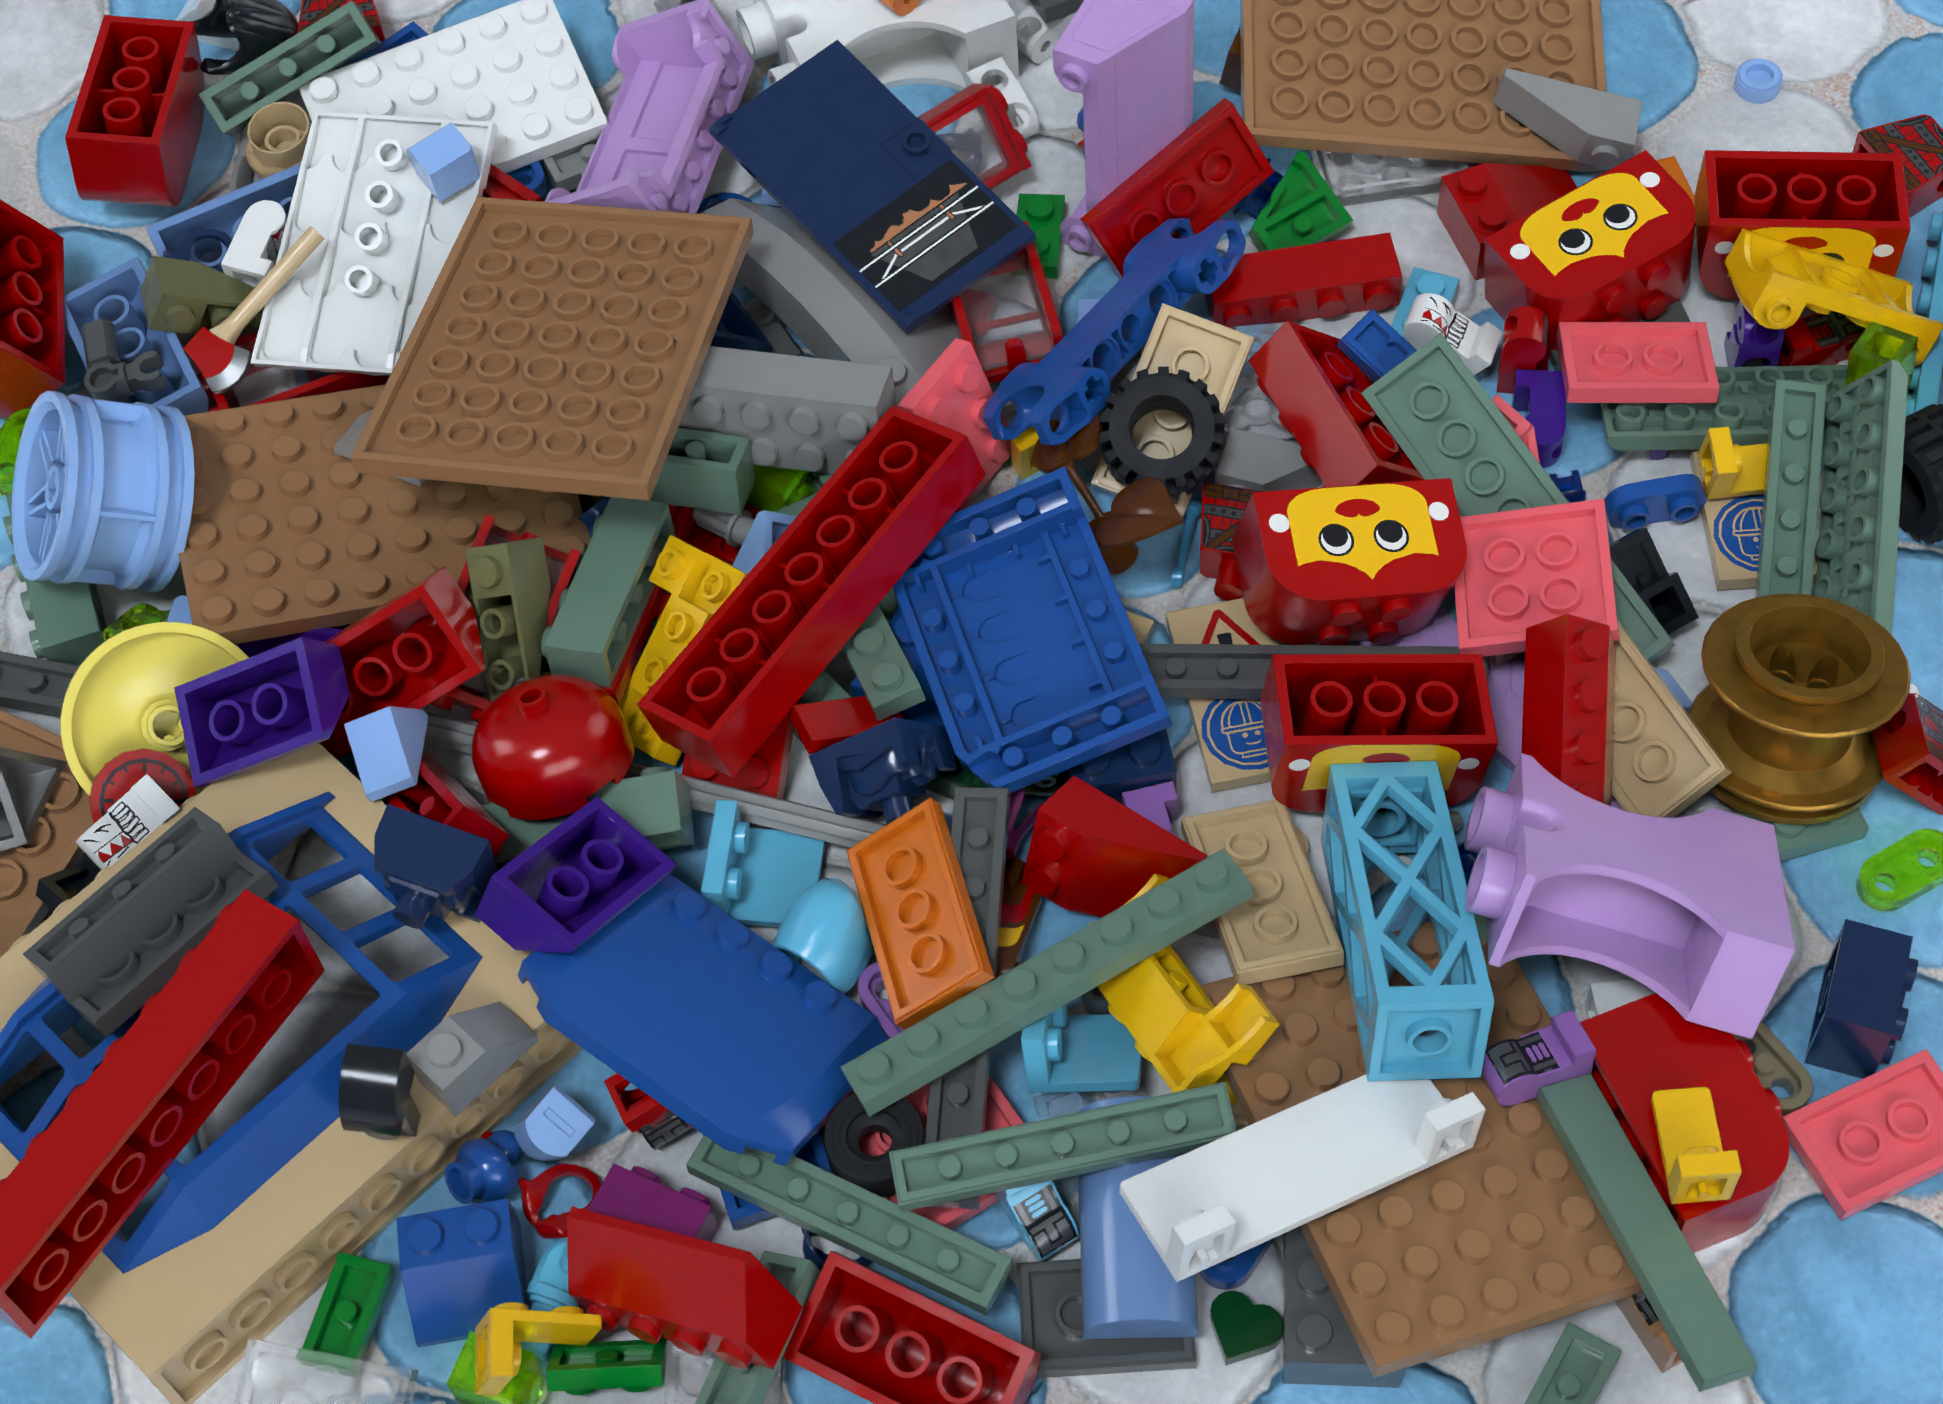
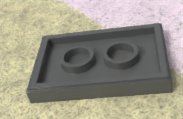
[1017,1259,1197,1378]

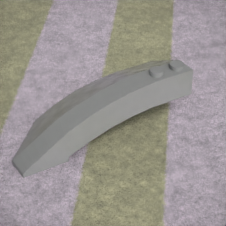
[699,198,1016,416]

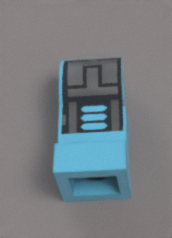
[995,1181,1079,1262]

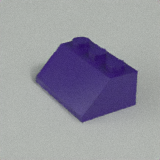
[174,637,350,788]
[475,797,677,953]

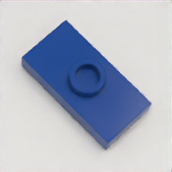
[1337,309,1417,382]

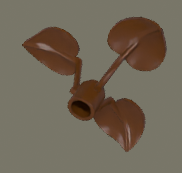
[1032,414,1183,575]

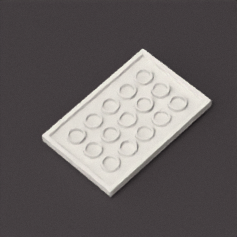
[299,0,609,173]

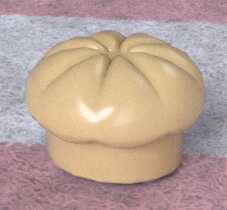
[245,102,312,178]

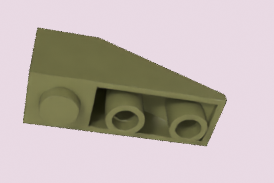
[140,256,265,338]
[465,537,551,701]

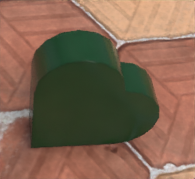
[1210,1290,1283,1365]

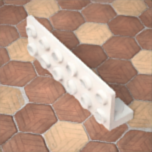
[1119,1074,1486,1282]

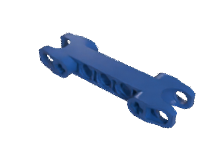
[983,218,1246,445]

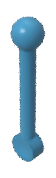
[1171,499,1202,588]

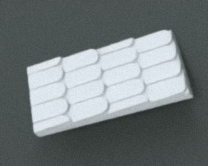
[250,111,498,376]

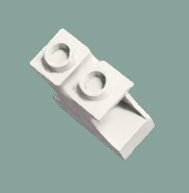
[736,0,1019,91]

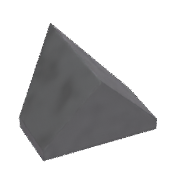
[0,747,67,851]

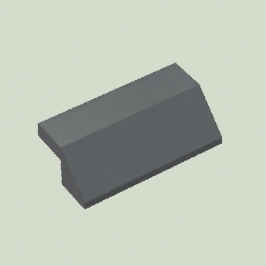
[23,807,279,1038]

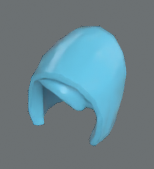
[772,878,874,994]

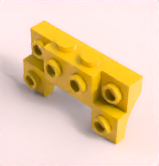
[619,535,748,766]
[1089,874,1280,1093]

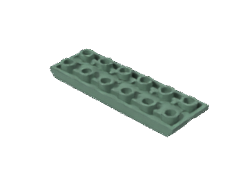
[1812,359,1908,635]
[1599,364,1883,451]

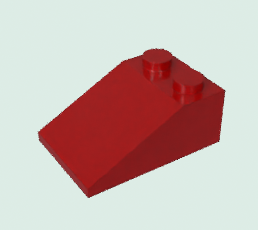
[1437,163,1577,281]
[1021,776,1208,917]

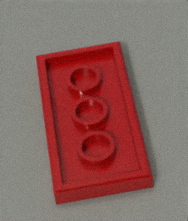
[1080,98,1274,279]

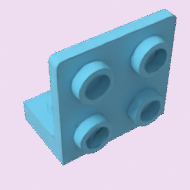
[701,800,826,928]
[1021,1004,1143,1094]

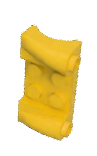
[1724,228,1943,369]

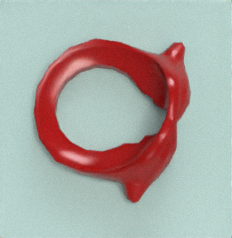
[518,1163,601,1239]

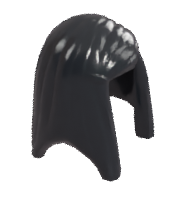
[189,0,298,75]

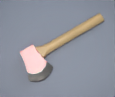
[183,226,325,394]

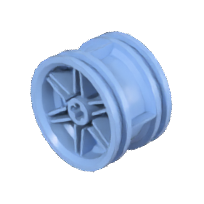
[11,390,195,593]

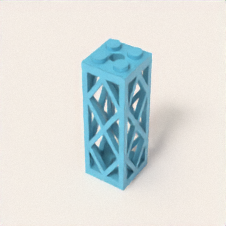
[1321,761,1495,1082]

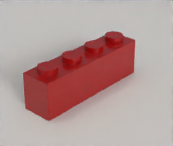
[1204,232,1402,332]
[356,749,509,860]

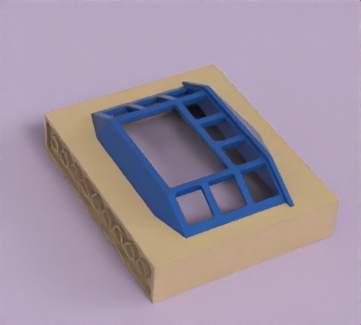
[0,743,583,1404]

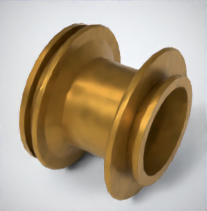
[1688,593,1911,825]

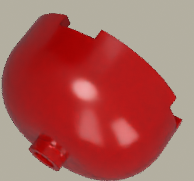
[472,674,634,820]

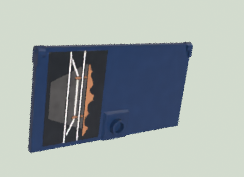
[709,40,1036,334]

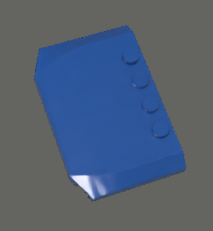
[893,466,1173,794]
[517,874,888,1166]

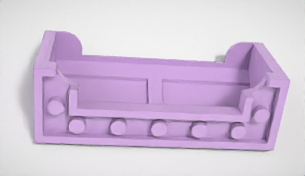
[545,0,755,214]
[1052,0,1194,258]

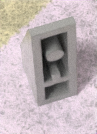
[1493,68,1642,170]

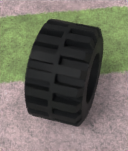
[1099,367,1225,500]
[1899,404,1943,544]

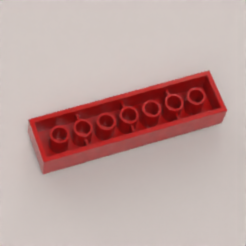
[637,405,986,778]
[0,889,325,1339]

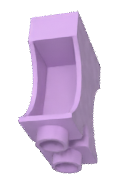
[1464,753,1795,1039]

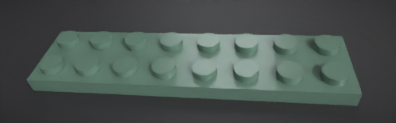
[1361,333,1676,663]

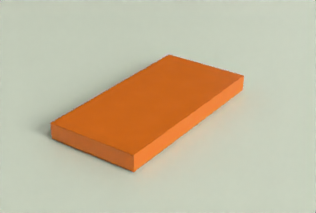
[846,797,995,1030]

